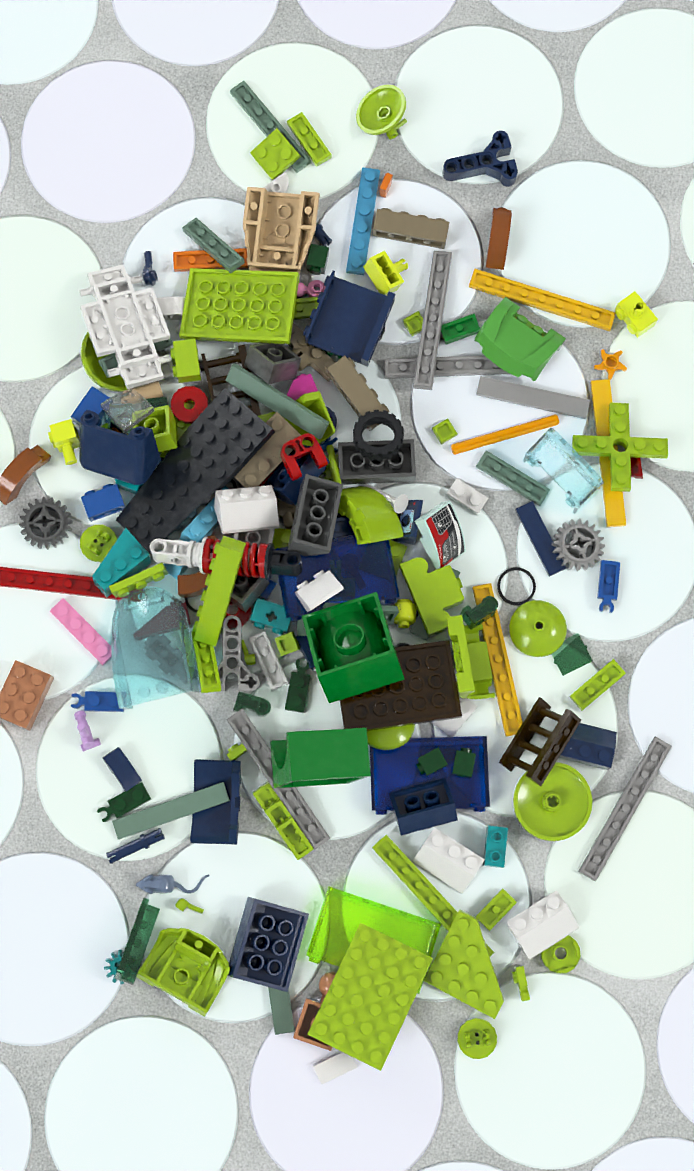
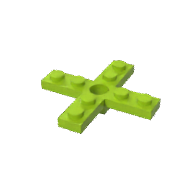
[572,403,668,492]

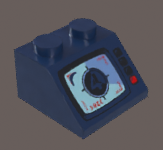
[392,500,423,545]

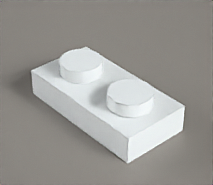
[446,478,489,515]

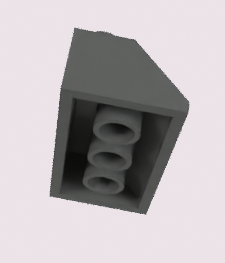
[287,474,343,556]

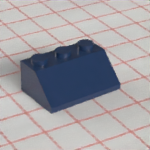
[263,445,330,506]
[559,723,617,770]
[389,778,458,836]

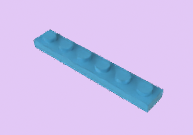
[346,167,380,276]

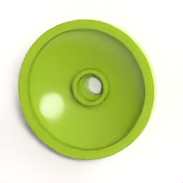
[356,84,406,135]
[509,600,567,657]
[367,724,415,750]

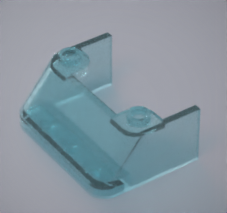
[523,428,604,515]

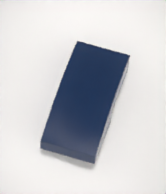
[102,747,142,791]

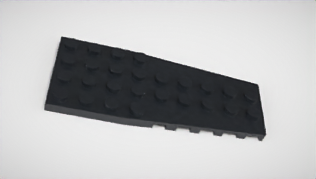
[116,388,275,554]

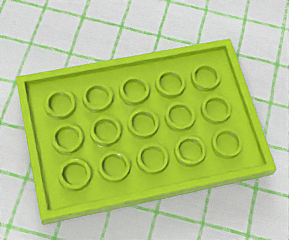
[179,268,300,344]
[307,923,433,1071]

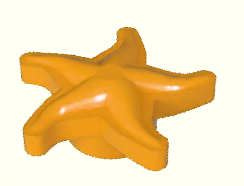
[594,349,627,380]

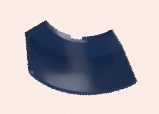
[190,759,241,845]

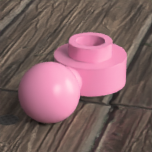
[297,280,326,297]

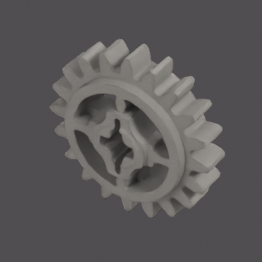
[552,518,605,572]

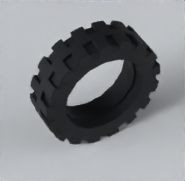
[353,410,404,461]

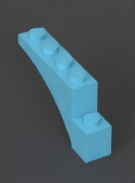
[164,486,229,580]

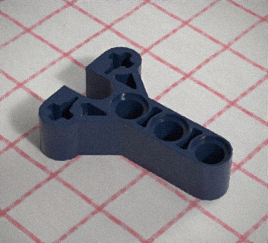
[442,130,518,187]

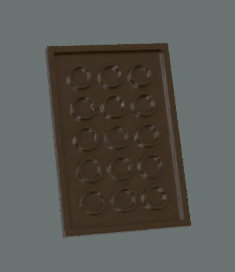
[339,640,462,731]

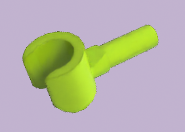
[386,118,407,140]
[242,640,256,665]
[175,898,204,914]

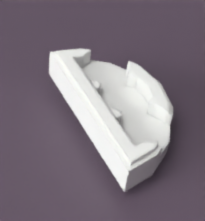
[263,172,289,193]

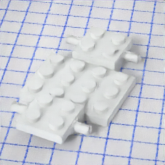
[79,265,172,389]

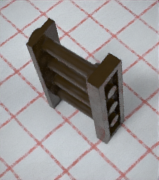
[199,344,261,416]
[498,697,581,786]

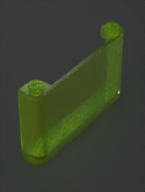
[306,886,441,994]

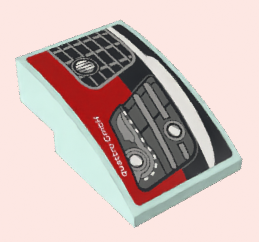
[415,501,466,570]

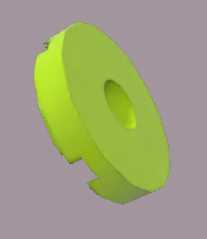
[541,935,581,973]

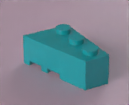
[92,528,152,598]

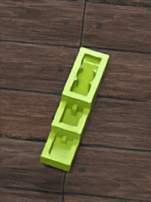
[252,782,314,860]

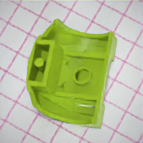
[446,615,495,699]
[136,928,230,1017]

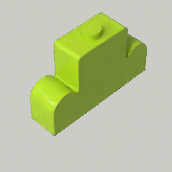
[400,557,464,637]

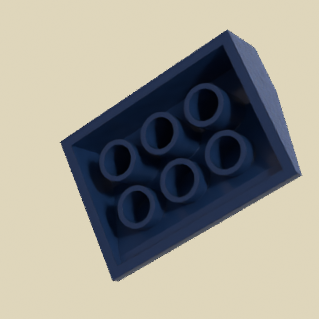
[228,896,309,992]

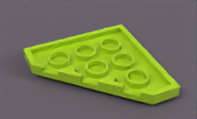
[424,909,504,1019]

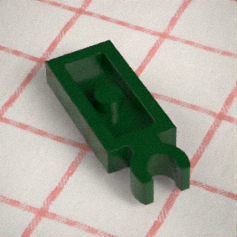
[285,659,311,713]
[97,782,152,822]

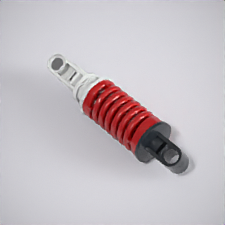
[150,537,303,580]

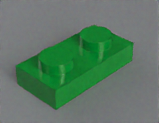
[441,313,480,345]

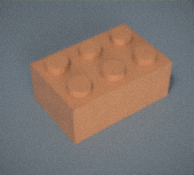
[0,660,54,731]

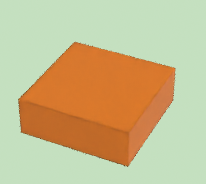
[379,173,393,198]

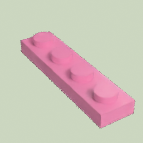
[50,598,117,666]

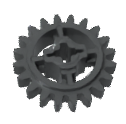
[19,497,73,550]

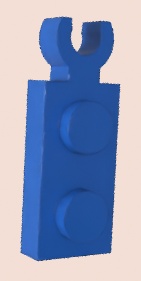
[597,560,620,613]
[71,691,125,712]

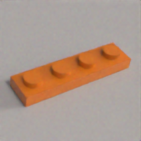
[173,248,248,272]

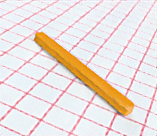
[451,414,559,455]

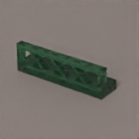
[114,898,160,985]

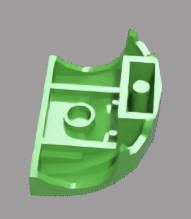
[474,297,566,381]

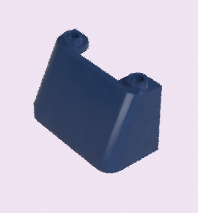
[79,410,161,485]

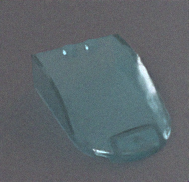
[111,586,201,709]

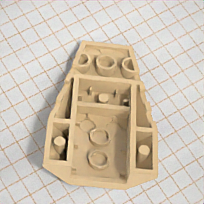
[243,187,320,273]

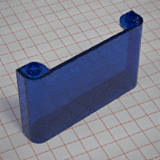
[275,535,400,621]
[369,736,490,815]

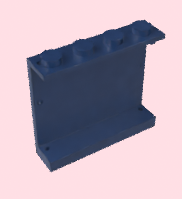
[303,270,396,367]

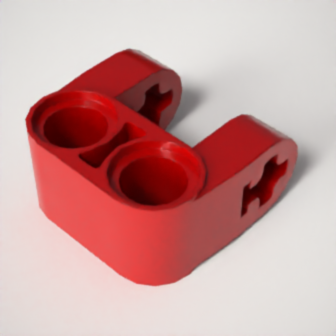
[280,433,328,481]

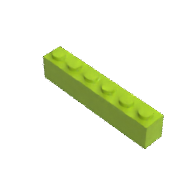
[192,536,246,647]

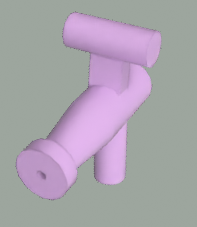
[74,710,101,752]

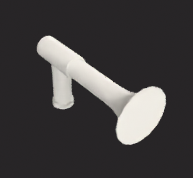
[364,484,409,514]

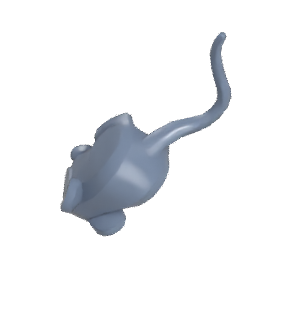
[136,874,210,894]

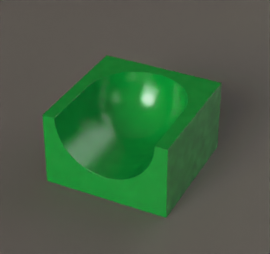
[302,592,405,703]
[270,728,371,788]

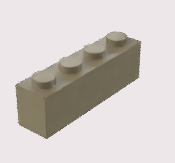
[373,208,450,249]
[325,356,390,432]

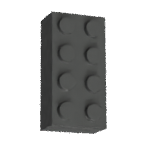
[338,439,416,485]

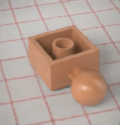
[293,972,336,1051]

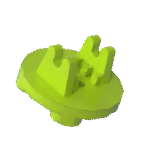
[80,525,117,563]
[457,1018,497,1059]

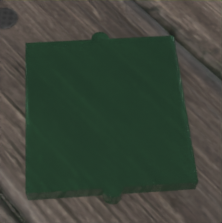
[551,633,593,676]

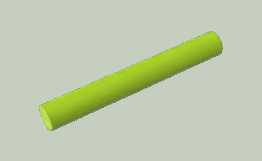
[326,445,342,484]

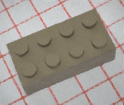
[234,412,301,488]

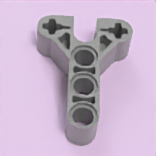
[218,615,261,691]

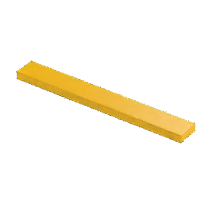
[469,268,616,332]
[590,379,626,528]
[472,583,523,737]

